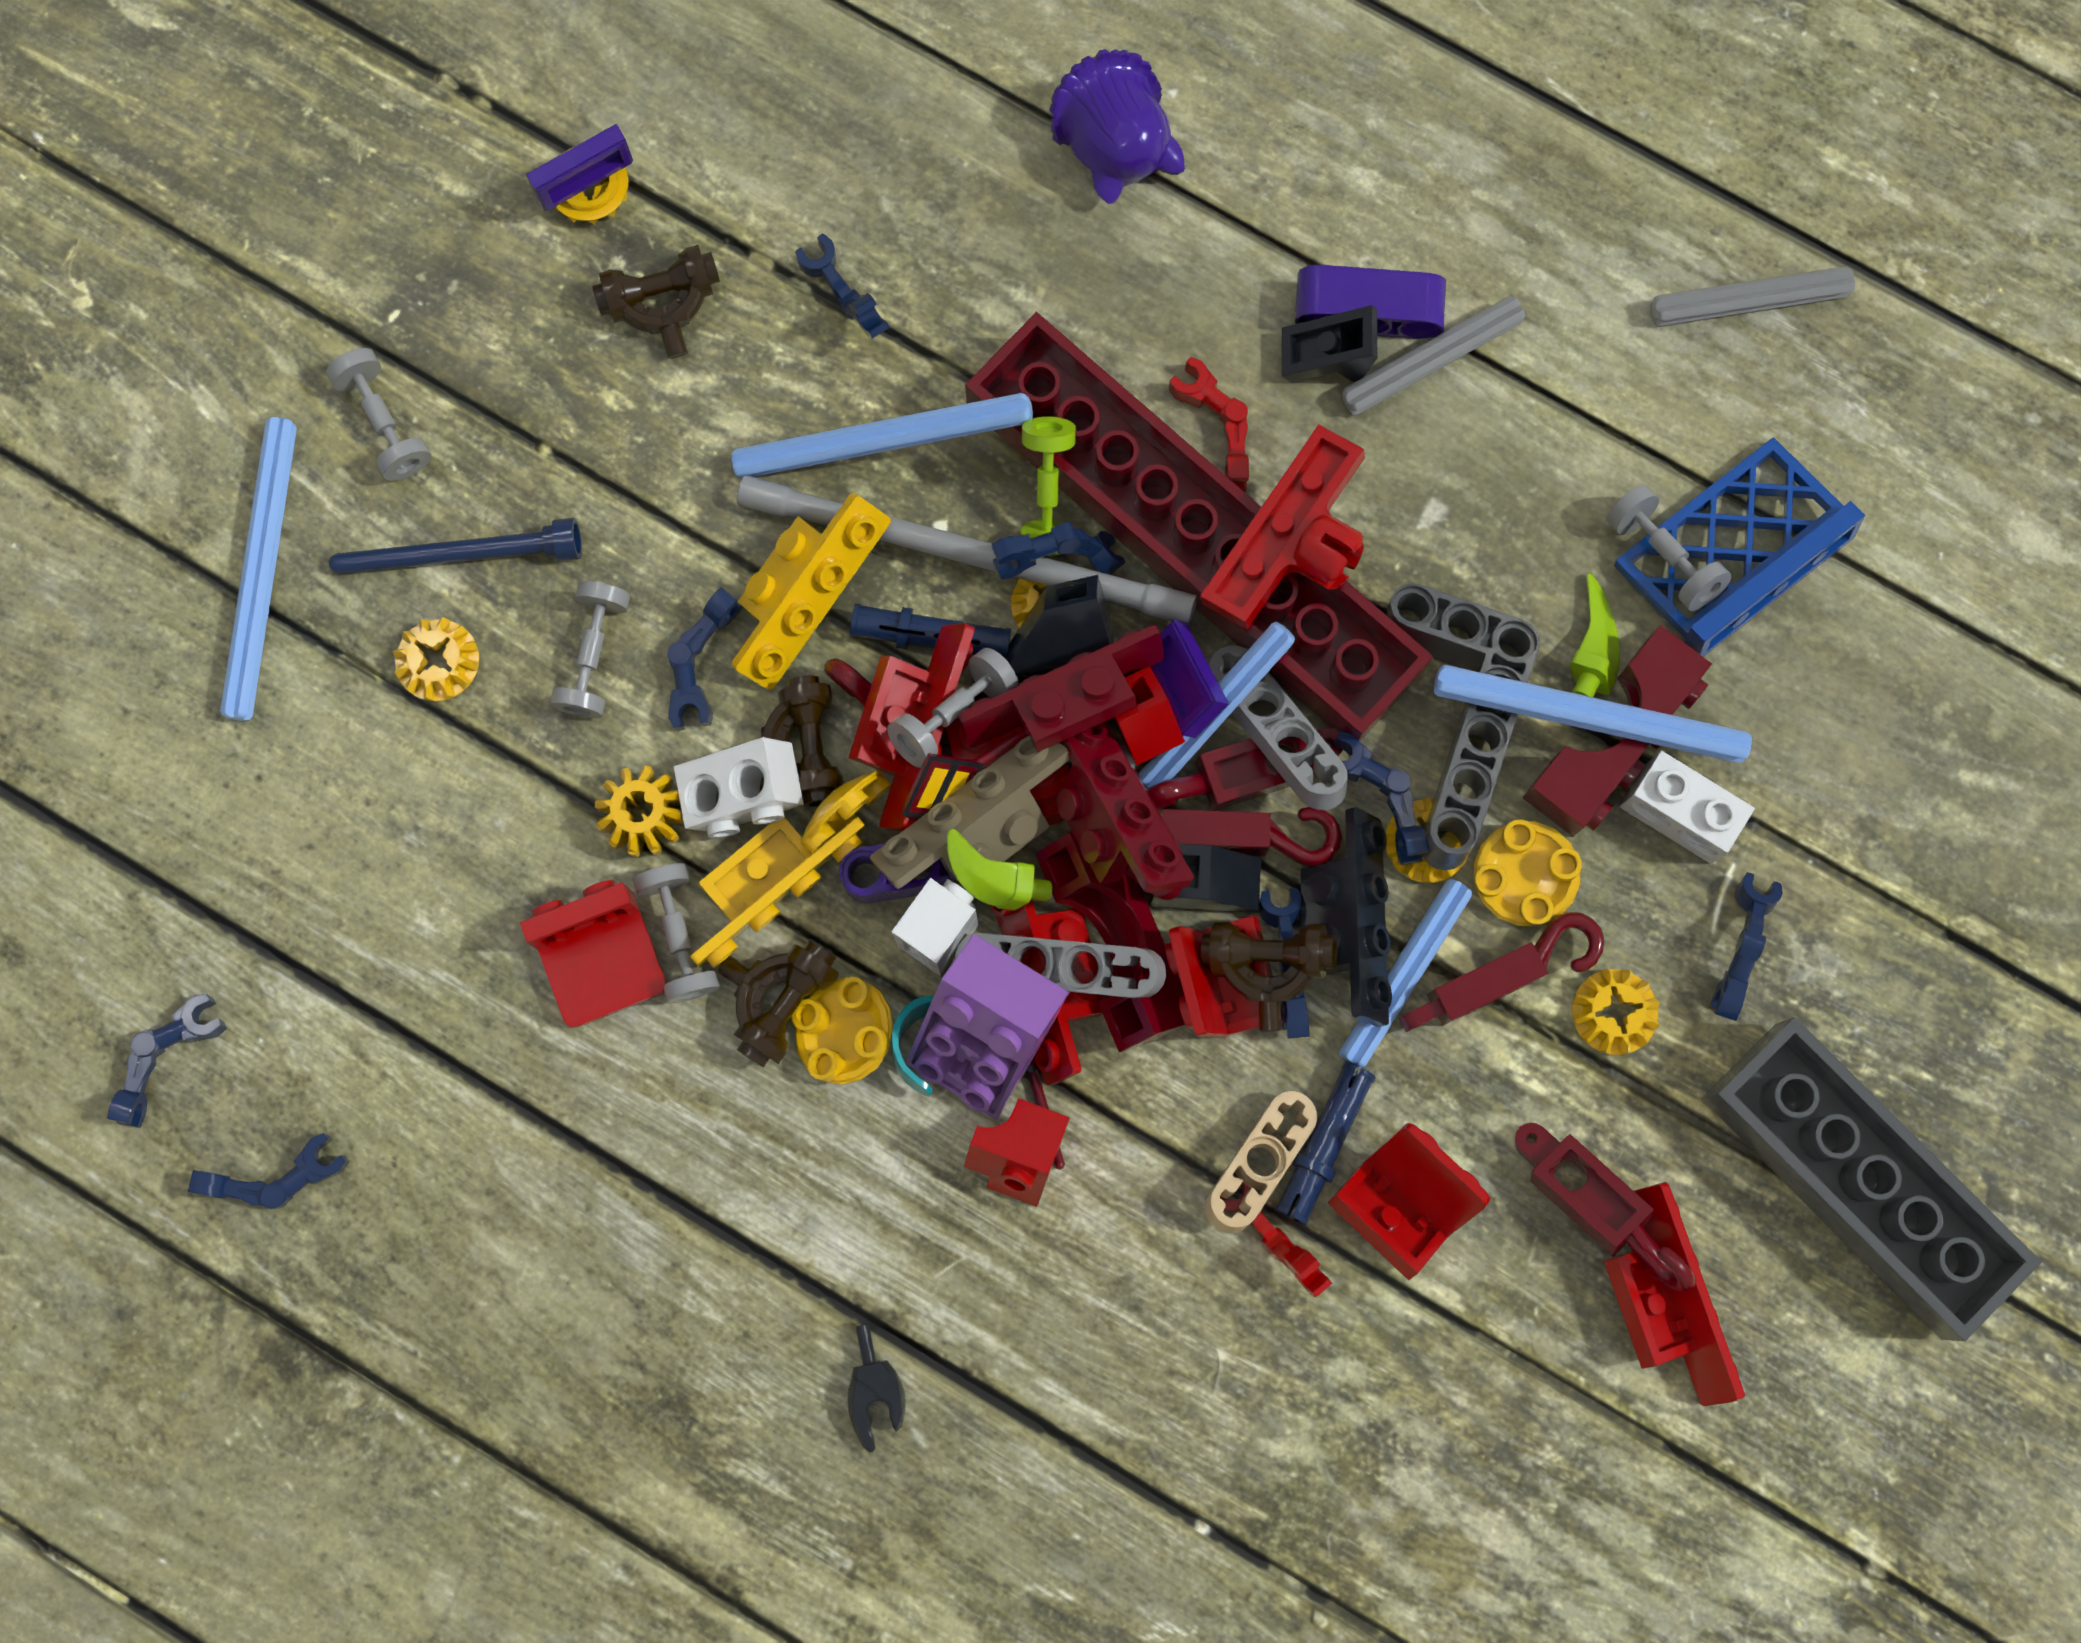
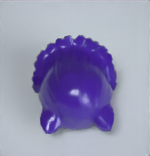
[1049,49,1185,204]

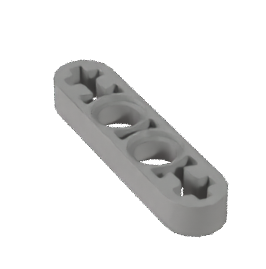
[1210,646,1347,810]
[955,933,1166,998]

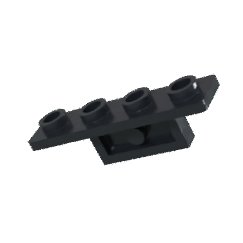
[1301,807,1392,1027]

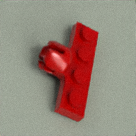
[1200,424,1365,630]

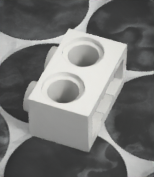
[674,737,804,838]
[1619,750,1755,864]

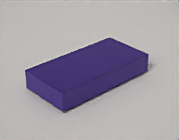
[526,124,633,211]
[1150,619,1229,738]

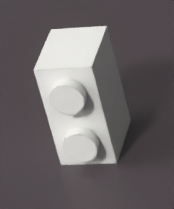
[892,878,978,977]

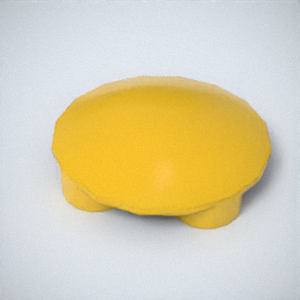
[801,770,891,854]
[1473,819,1582,926]
[792,977,893,1085]

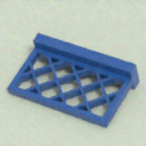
[1614,437,1865,657]

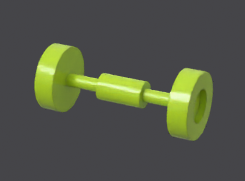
[1020,417,1076,556]

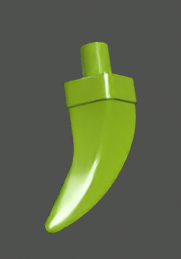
[1570,573,1620,697]
[947,829,1052,911]

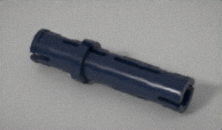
[850,603,1011,660]
[1274,1062,1376,1226]

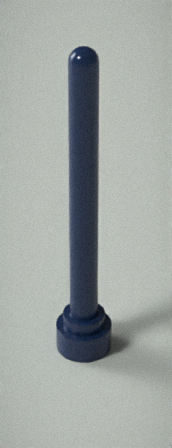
[329,517,582,574]

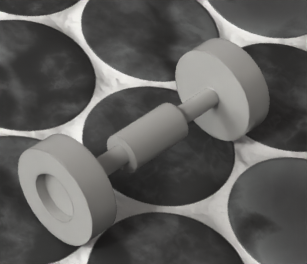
[326,348,431,481]
[1607,485,1731,611]
[550,581,630,718]
[887,648,1019,768]
[633,863,720,1003]

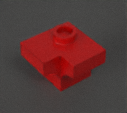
[964,1098,1070,1207]

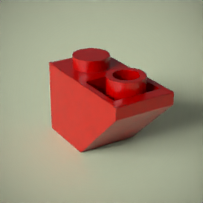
[1112,666,1185,765]

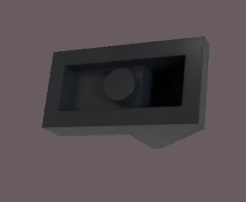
[1282,305,1378,383]

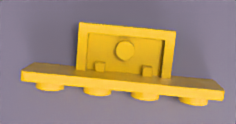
[731,493,891,690]
[690,817,865,968]

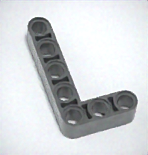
[1384,583,1540,871]

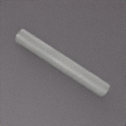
[1651,266,1855,326]
[1341,296,1525,415]

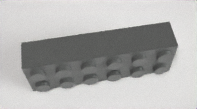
[1701,1017,2042,1341]

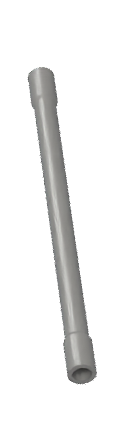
[737,475,1197,626]

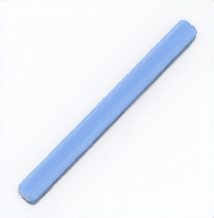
[731,393,1033,478]
[220,417,297,721]
[1434,665,1752,763]

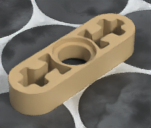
[1205,1091,1317,1233]

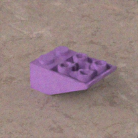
[905,934,1069,1120]

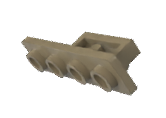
[870,736,1070,890]

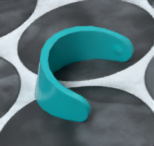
[892,995,934,1097]

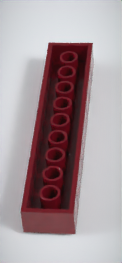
[965,311,1434,741]

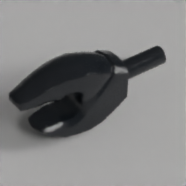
[847,1324,906,1453]

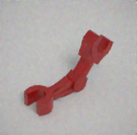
[1169,357,1249,492]
[1220,1173,1333,1298]

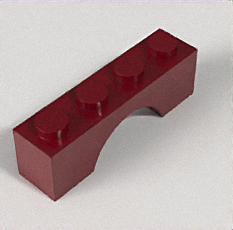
[1522,625,1712,837]
[1035,832,1186,1053]

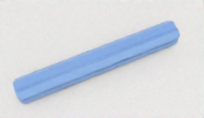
[1139,622,1295,788]
[1339,879,1472,1068]

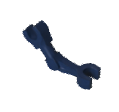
[795,233,890,339]
[992,522,1126,580]
[668,588,743,731]
[1333,731,1429,865]
[1710,872,1783,1021]
[1260,888,1310,1039]
[107,994,227,1128]
[188,1133,350,1209]

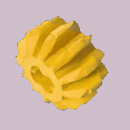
[595,766,684,858]

